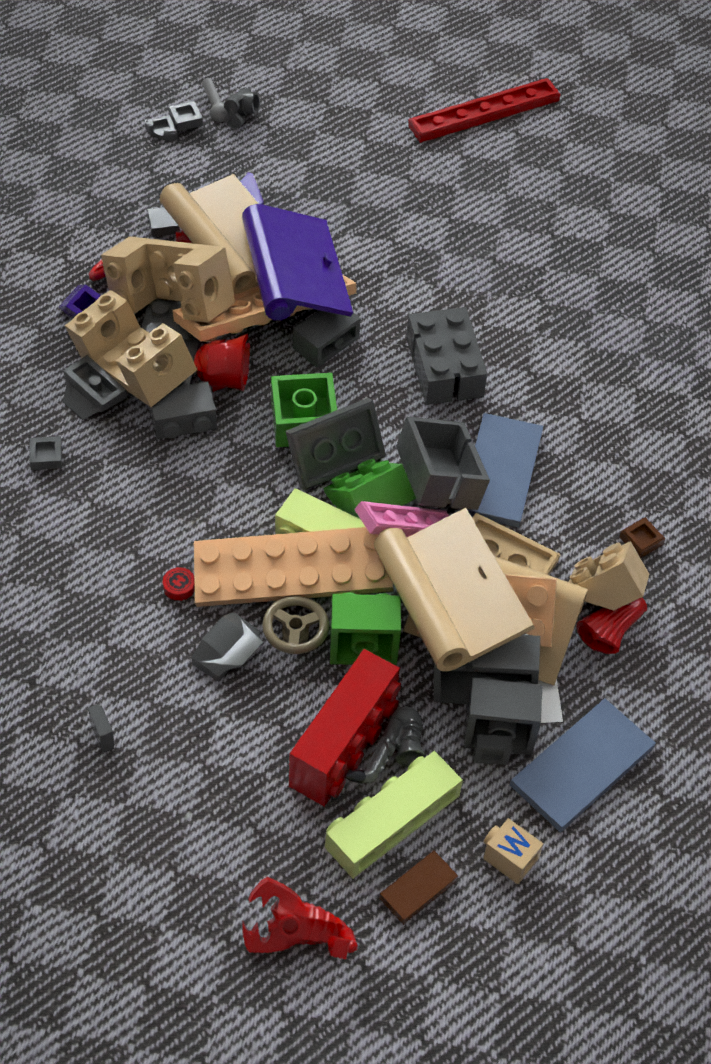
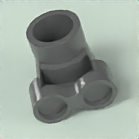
[224,87,260,130]

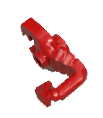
[242,877,358,959]

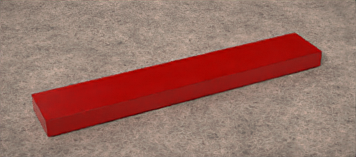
[408,78,560,143]

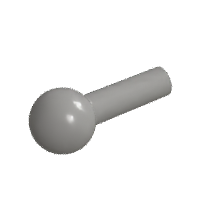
[202,78,230,122]

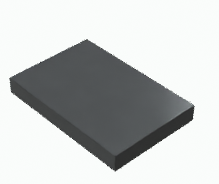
[285,398,386,490]

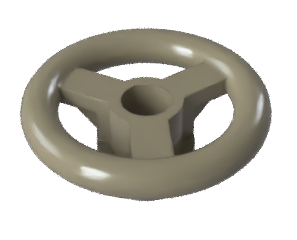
[262,596,329,654]

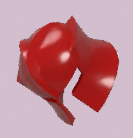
[194,333,250,392]

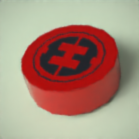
[162,567,195,601]

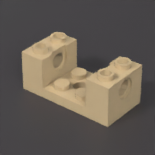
[101,237,235,323]
[65,290,197,407]

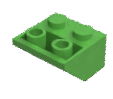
[323,459,416,519]

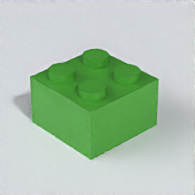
[271,373,337,447]
[330,592,401,666]

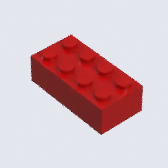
[289,649,401,807]

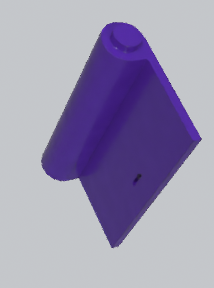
[242,204,354,320]

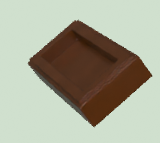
[379,850,458,925]

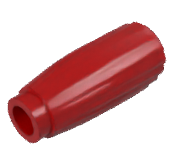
[576,597,647,654]

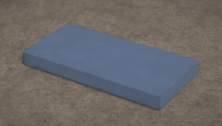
[458,413,543,528]
[510,698,656,833]

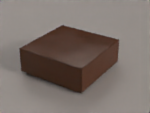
[619,517,666,558]

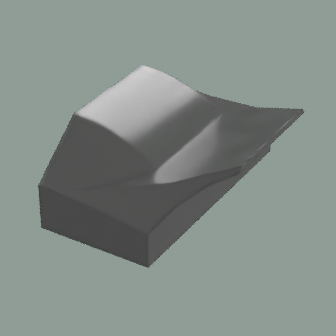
[63,355,127,420]
[192,612,263,682]

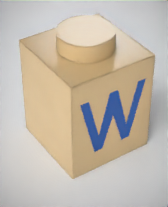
[483,818,543,884]

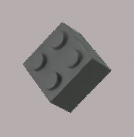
[463,677,542,755]

